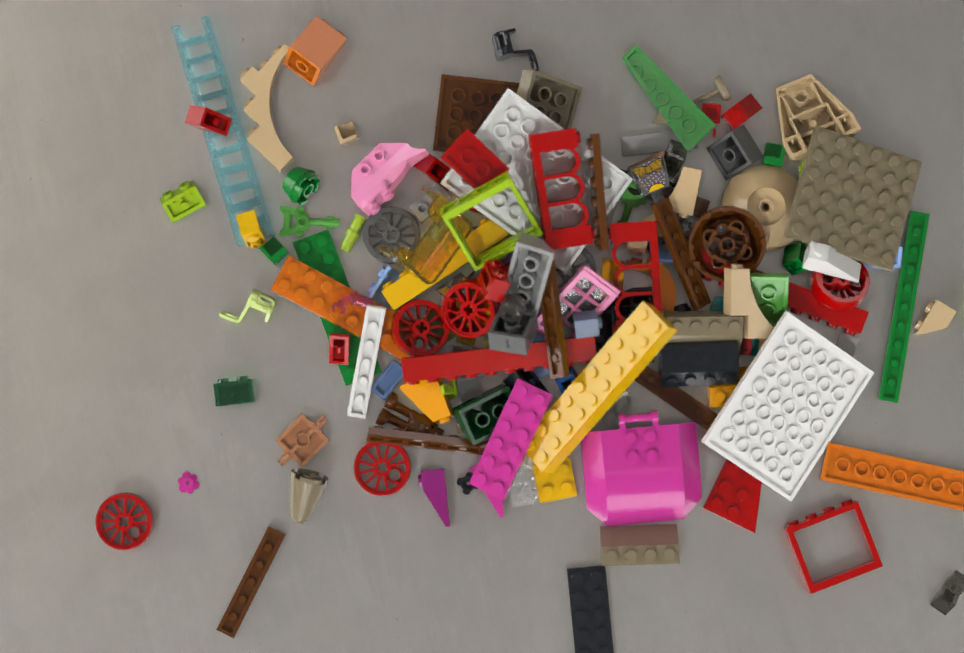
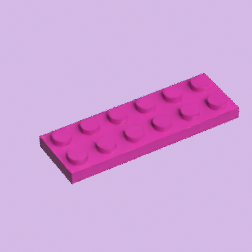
[469,378,553,500]

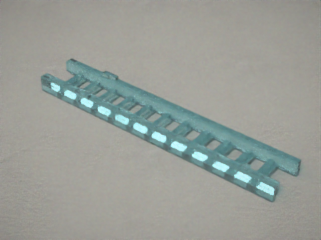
[172,16,275,247]

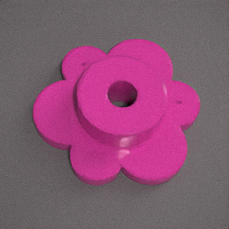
[178,472,200,494]

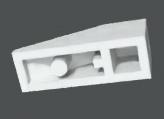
[802,241,861,283]

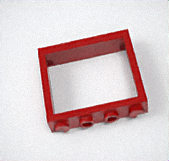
[784,499,883,594]

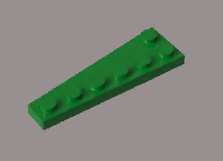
[622,44,716,152]

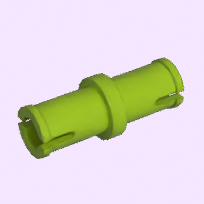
[339,213,367,253]

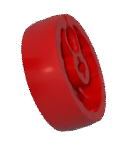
[810,259,870,311]
[442,279,500,338]
[391,299,450,356]
[353,442,411,497]
[95,492,154,551]

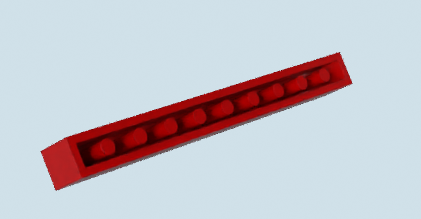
[688,244,869,336]
[401,337,597,385]

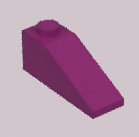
[418,468,450,527]

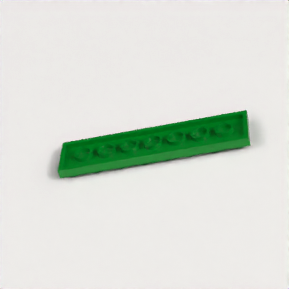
[292,229,382,386]

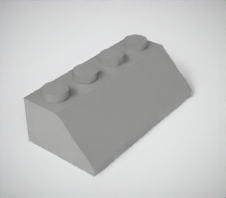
[500,232,555,315]

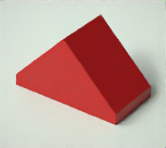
[329,333,351,365]

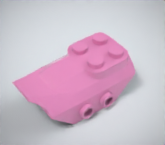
[351,143,429,216]

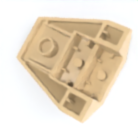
[776,74,861,161]

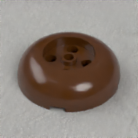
[689,206,766,282]

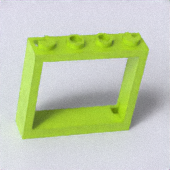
[440,171,543,271]

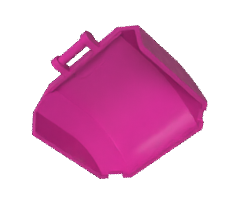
[580,410,702,526]

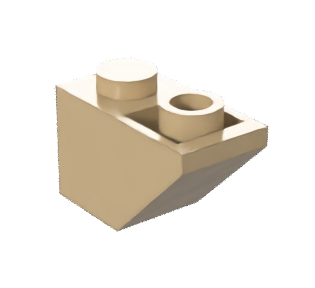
[914,300,956,335]

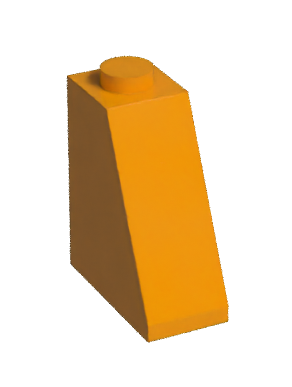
[400,378,454,425]

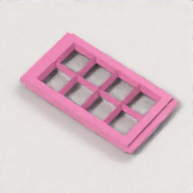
[537,264,620,338]

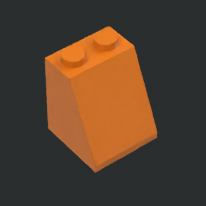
[283,16,347,87]

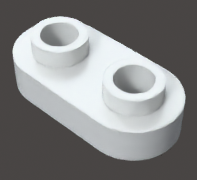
[603,392,635,426]

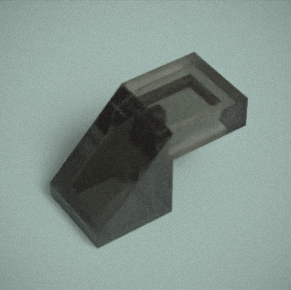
[664,139,687,188]
[930,570,964,615]

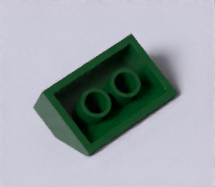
[452,384,511,446]

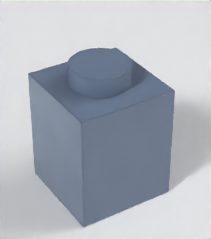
[573,310,602,339]

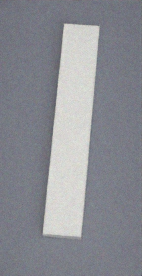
[347,304,386,419]

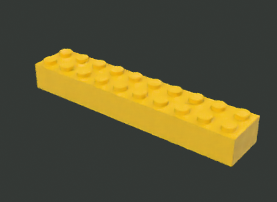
[526,301,678,474]

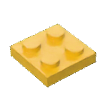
[532,458,578,503]

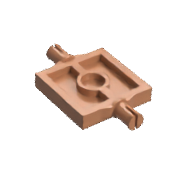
[276,413,330,468]

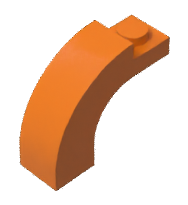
[625,257,676,311]

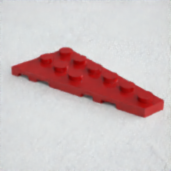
[703,459,762,533]

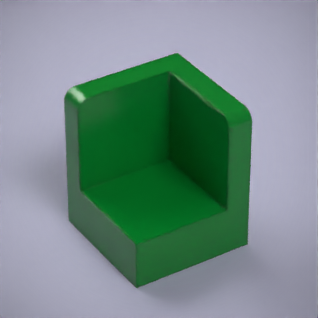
[761,142,786,168]
[259,237,290,266]
[782,242,808,275]

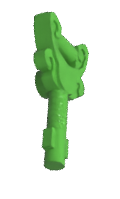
[617,173,647,223]
[279,206,340,237]

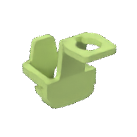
[219,289,276,323]

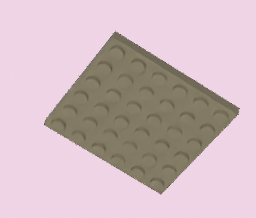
[783,125,922,272]

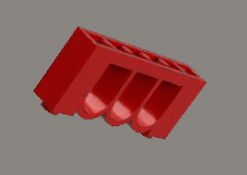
[527,128,596,250]
[607,221,662,335]

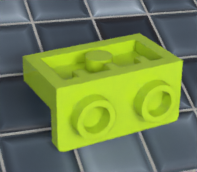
[160,180,206,223]

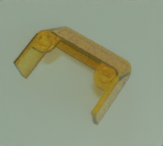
[379,187,472,285]

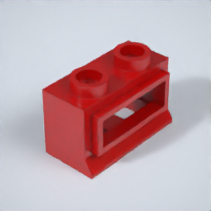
[477,259,510,302]

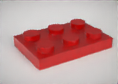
[441,129,509,189]

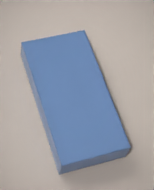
[371,359,403,401]

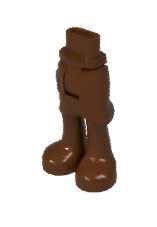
[375,391,445,435]

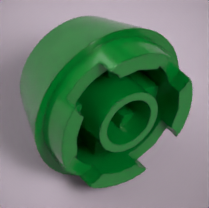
[282,167,320,205]

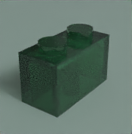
[213,376,256,407]

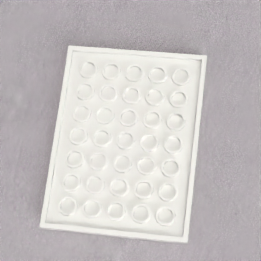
[440,88,633,273]
[701,311,874,501]

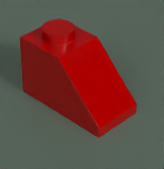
[721,94,762,131]
[185,105,232,137]
[413,153,450,191]

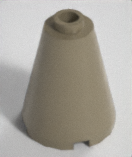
[290,468,329,524]

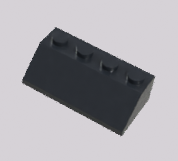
[658,340,739,387]

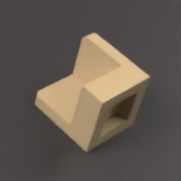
[334,121,359,146]

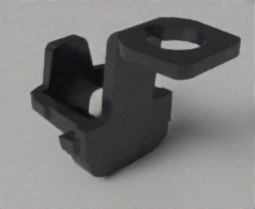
[492,28,539,71]

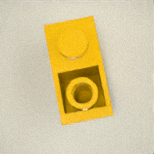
[236,210,266,249]

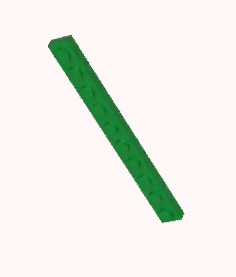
[878,211,930,403]

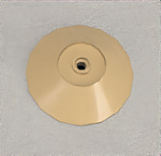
[720,164,798,252]

